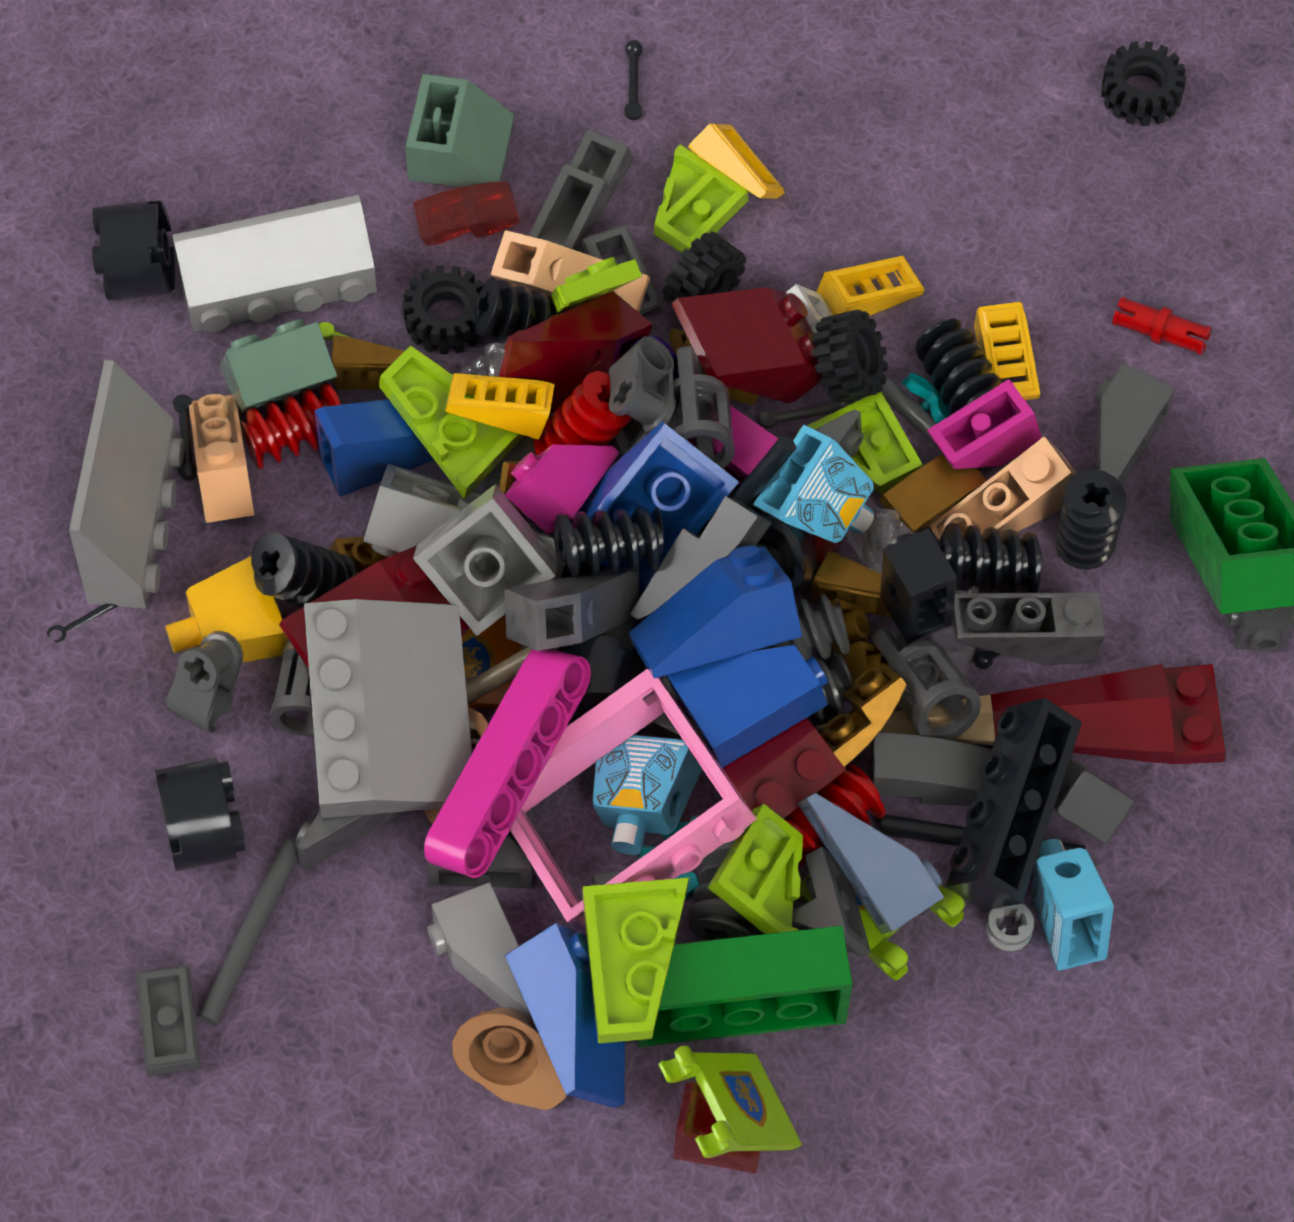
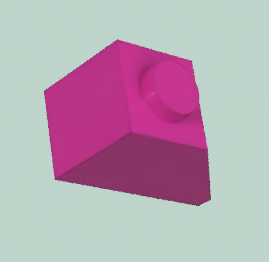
[927,379,1042,469]
[505,445,620,535]

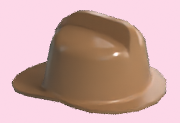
[452,1007,567,1110]

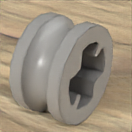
[986,904,1034,952]

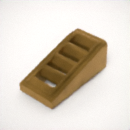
[332,335,427,390]
[810,551,892,618]

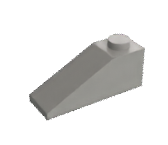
[427,882,536,1026]

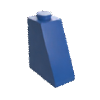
[314,399,434,497]
[666,645,828,768]

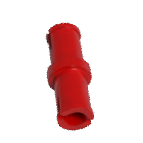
[1112,296,1212,355]

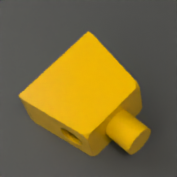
[165,556,288,663]

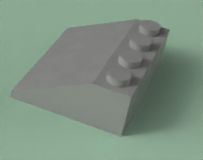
[69,360,185,609]
[304,599,472,819]

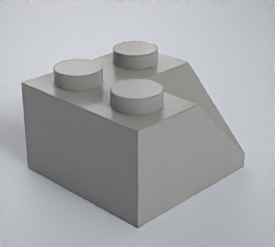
[413,484,558,636]

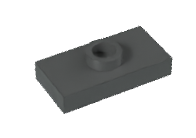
[136,965,201,1076]

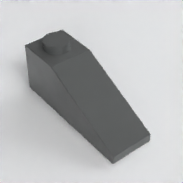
[1094,363,1175,485]

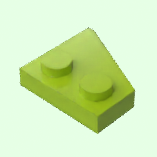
[654,144,749,253]
[551,257,642,313]
[798,392,923,494]
[707,803,803,934]

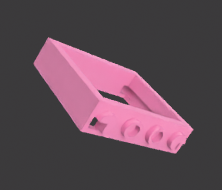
[510,669,757,934]

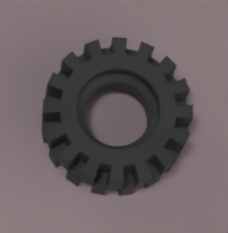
[1101,41,1187,126]
[662,231,747,306]
[403,265,484,355]
[812,309,888,402]

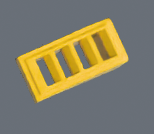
[688,123,785,199]
[816,256,925,316]
[974,302,1041,400]
[445,373,554,440]

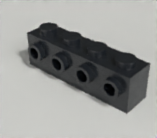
[945,697,1082,911]

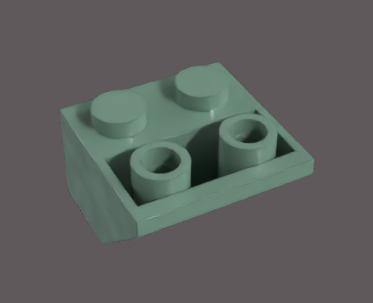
[405,74,514,193]
[219,319,337,413]

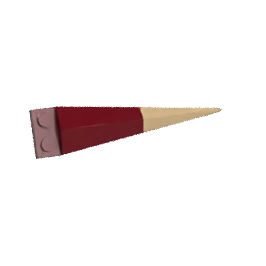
[817,664,1226,764]

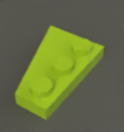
[379,345,524,499]
[582,878,689,1043]

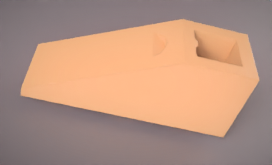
[490,230,651,312]
[189,394,255,523]
[929,436,1076,540]

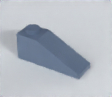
[797,793,944,934]

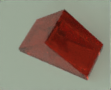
[674,1082,760,1174]

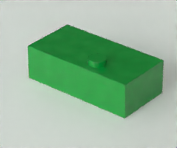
[1169,458,1294,614]
[637,925,852,1048]

